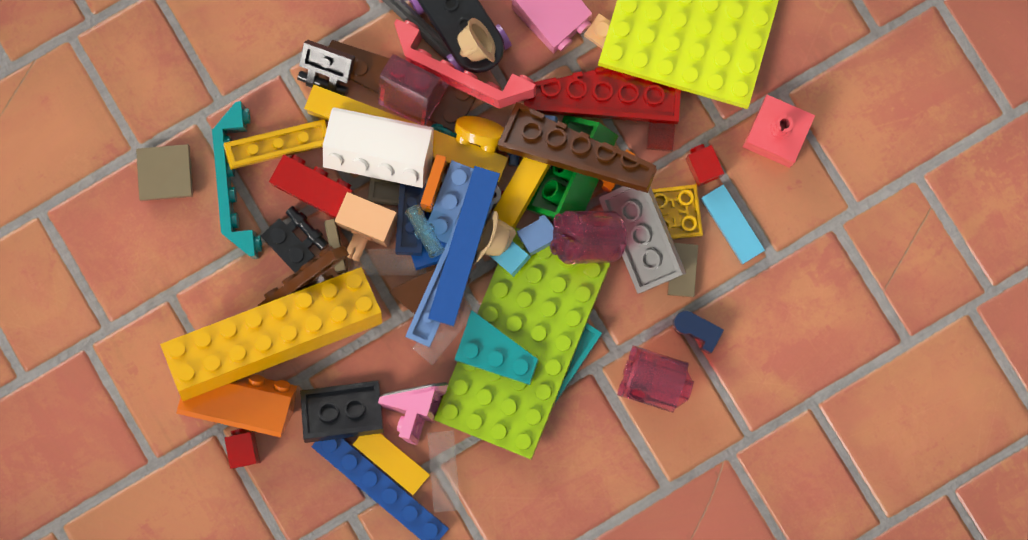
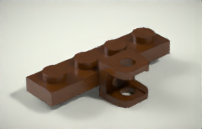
[258,246,350,306]

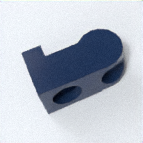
[673,311,724,354]

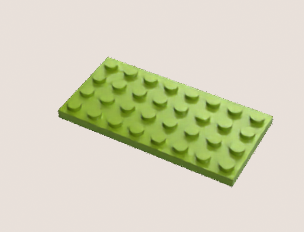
[434,228,610,460]

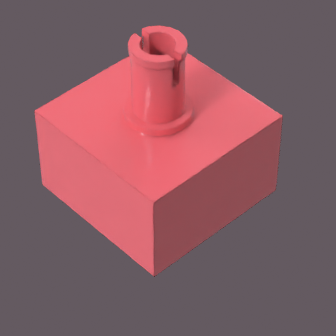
[743,95,815,168]

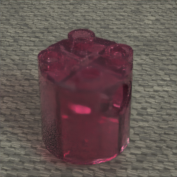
[550,210,627,264]
[617,345,694,413]

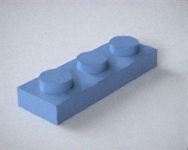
[423,161,473,243]

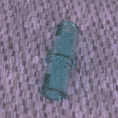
[405,205,445,258]

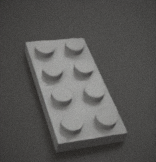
[599,186,686,294]

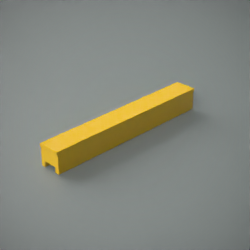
[304,85,508,185]

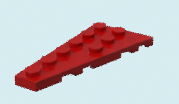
[523,67,681,124]

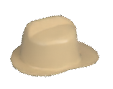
[458,18,496,62]
[473,211,516,265]

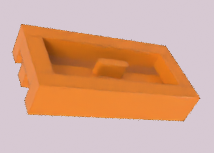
[420,154,447,212]

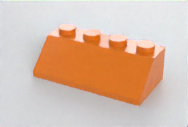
[176,374,298,437]

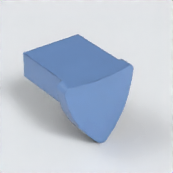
[517,215,559,256]

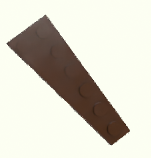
[328,40,476,133]
[497,102,657,193]

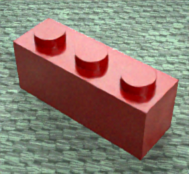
[269,154,355,219]

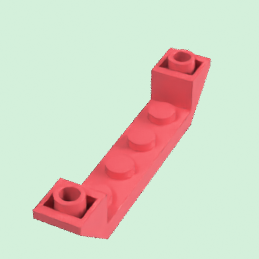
[394,19,536,109]

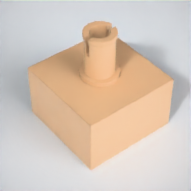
[335,192,398,262]

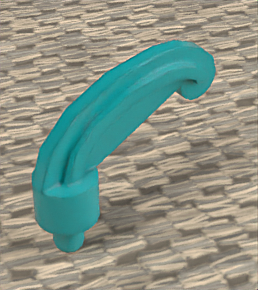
[431,123,457,138]

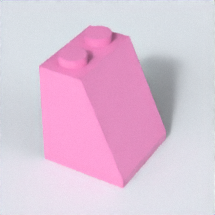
[512,0,592,54]

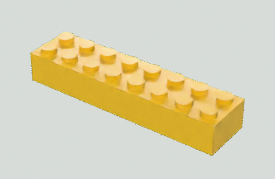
[160,267,382,401]

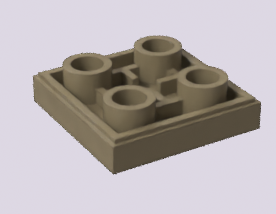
[136,144,193,201]

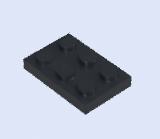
[300,380,384,443]

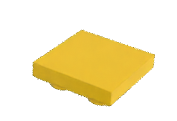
[652,184,703,240]

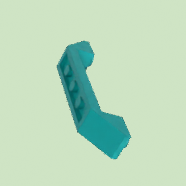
[212,101,262,259]

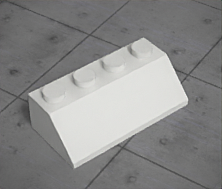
[323,107,434,188]

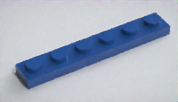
[311,438,449,540]

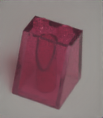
[378,54,449,126]

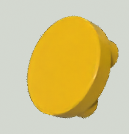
[454,116,505,152]

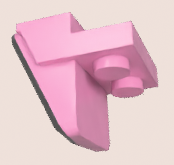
[378,382,448,445]

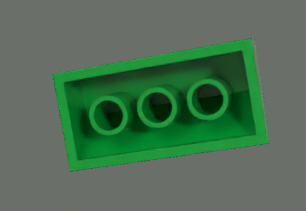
[526,115,619,230]

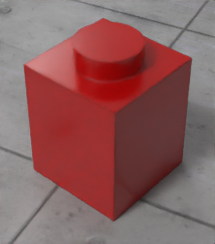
[686,144,724,187]
[224,429,260,469]

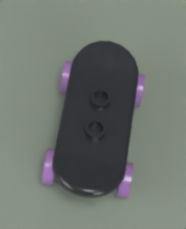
[409,0,512,73]

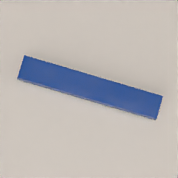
[428,166,500,327]

